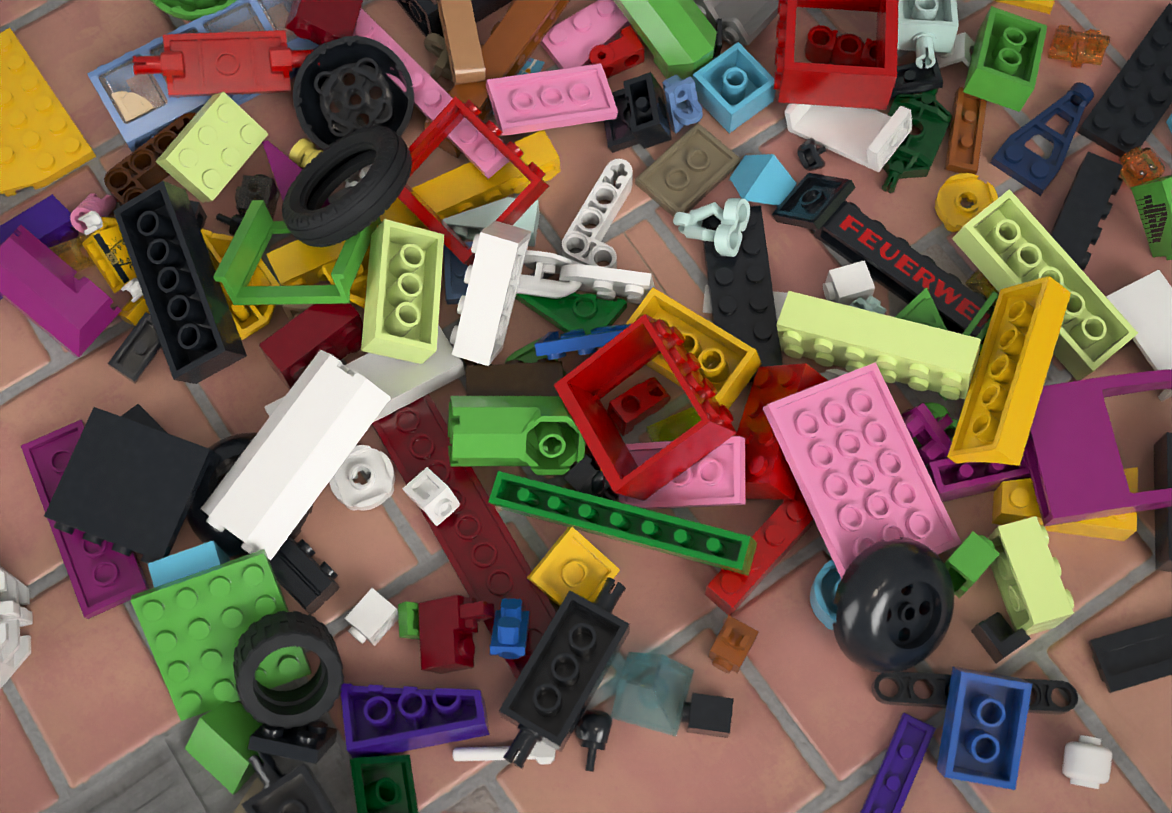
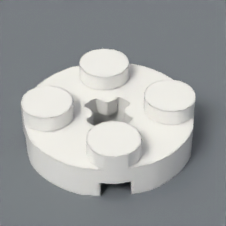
[329,445,395,511]

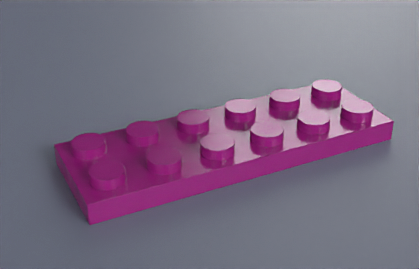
[21,420,149,619]

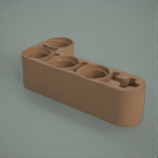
[436,0,485,85]

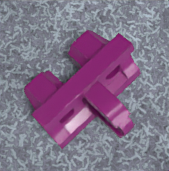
[901,402,953,465]

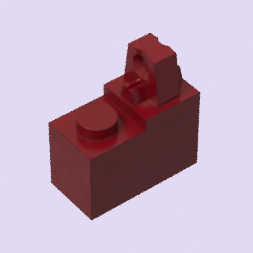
[418,595,495,674]

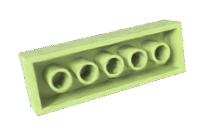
[952,189,1138,381]
[777,291,981,400]

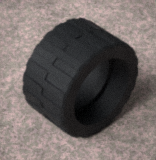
[233,611,344,729]

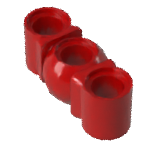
[804,25,876,67]

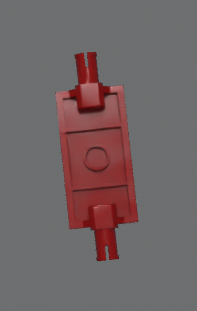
[132,30,319,97]

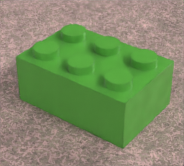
[963,6,1047,112]

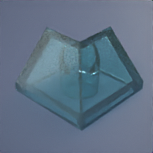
[611,652,694,737]

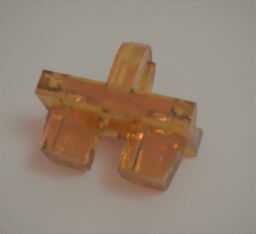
[1048,25,1110,69]

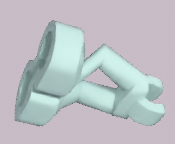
[673,198,750,257]

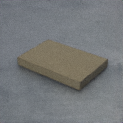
[635,122,741,217]

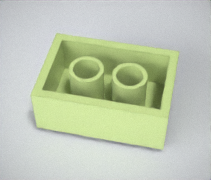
[156,91,268,203]
[988,516,1074,635]

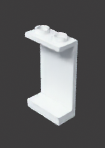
[785,103,912,172]
[1106,270,1172,402]

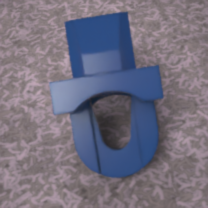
[490,598,530,659]

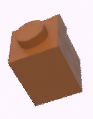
[708,616,759,673]

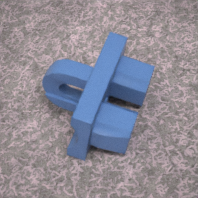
[662,75,703,134]

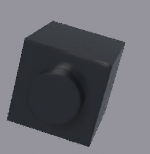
[682,693,734,738]

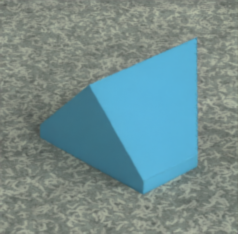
[729,154,797,207]

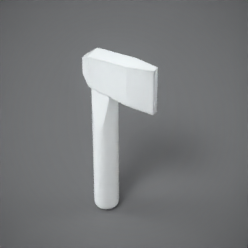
[452,741,556,765]

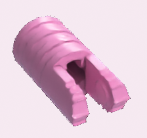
[70,193,117,233]

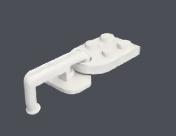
[517,250,655,304]

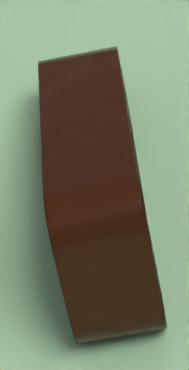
[104,112,197,206]

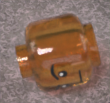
[1119,145,1165,191]

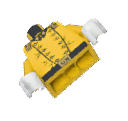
[78,211,143,303]

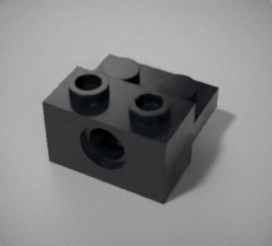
[604,72,672,153]

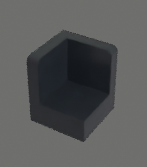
[971,612,1031,664]

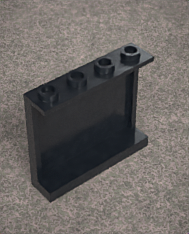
[44,407,221,564]

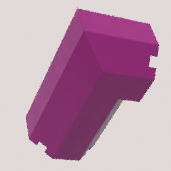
[0,225,122,358]

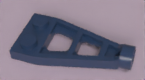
[990,82,1094,196]

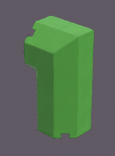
[613,0,717,80]
[448,396,586,475]

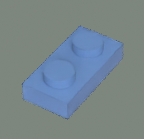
[444,241,473,305]

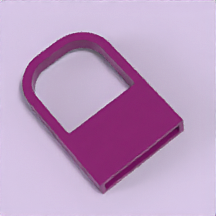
[1024,369,1172,527]

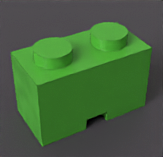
[944,531,1000,599]

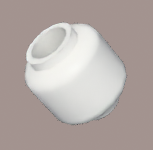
[1062,735,1112,789]

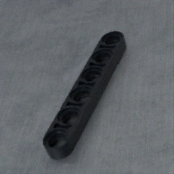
[872,672,1078,715]

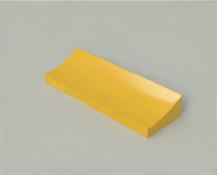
[947,276,1071,466]

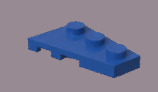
[534,324,631,360]

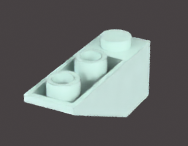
[443,197,540,247]

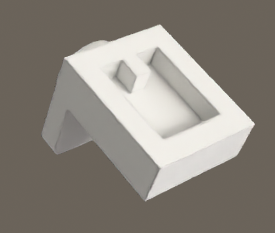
[402,467,460,526]

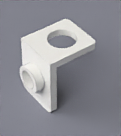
[934,32,975,68]

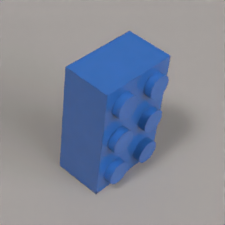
[936,666,1032,790]

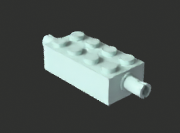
[898,0,959,69]

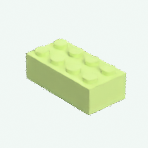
[361,219,444,364]

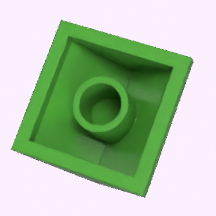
[185,701,264,795]

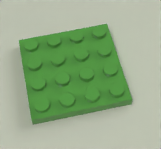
[131,549,311,721]

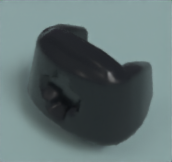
[797,138,827,171]

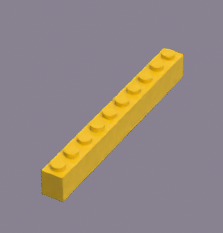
[266,130,561,286]

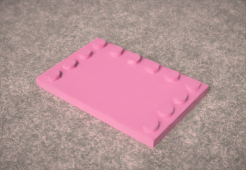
[763,362,962,579]

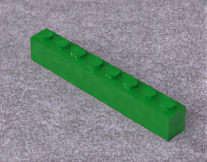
[488,471,757,576]

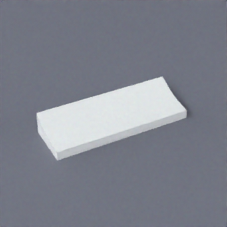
[264,324,466,423]

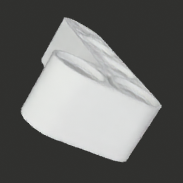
[562,159,633,269]

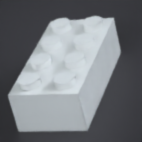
[450,221,532,366]

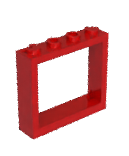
[398,96,549,266]

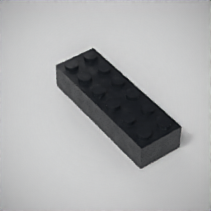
[113,181,247,384]

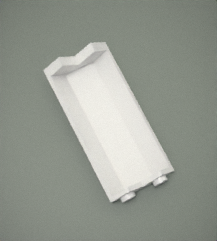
[201,350,391,560]

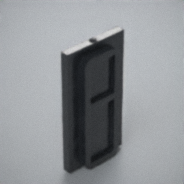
[1088,616,1172,694]

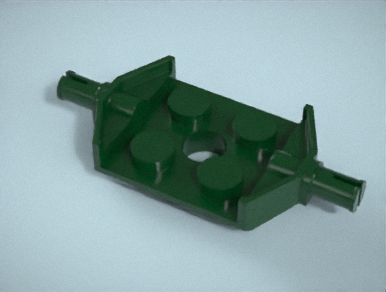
[882,88,952,193]

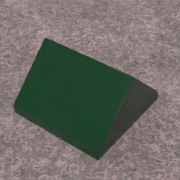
[350,755,419,813]

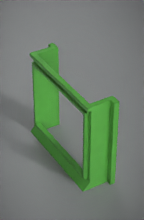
[213,200,382,305]

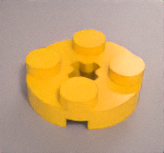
[935,173,998,232]

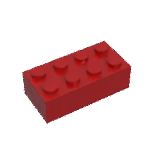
[735,363,829,500]

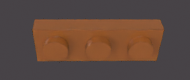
[945,87,987,174]

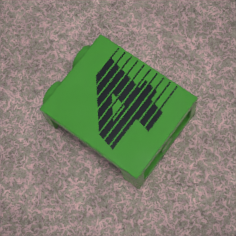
[1131,175,1172,260]

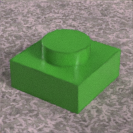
[398,601,420,640]

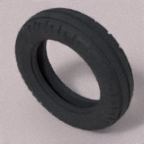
[282,126,412,247]

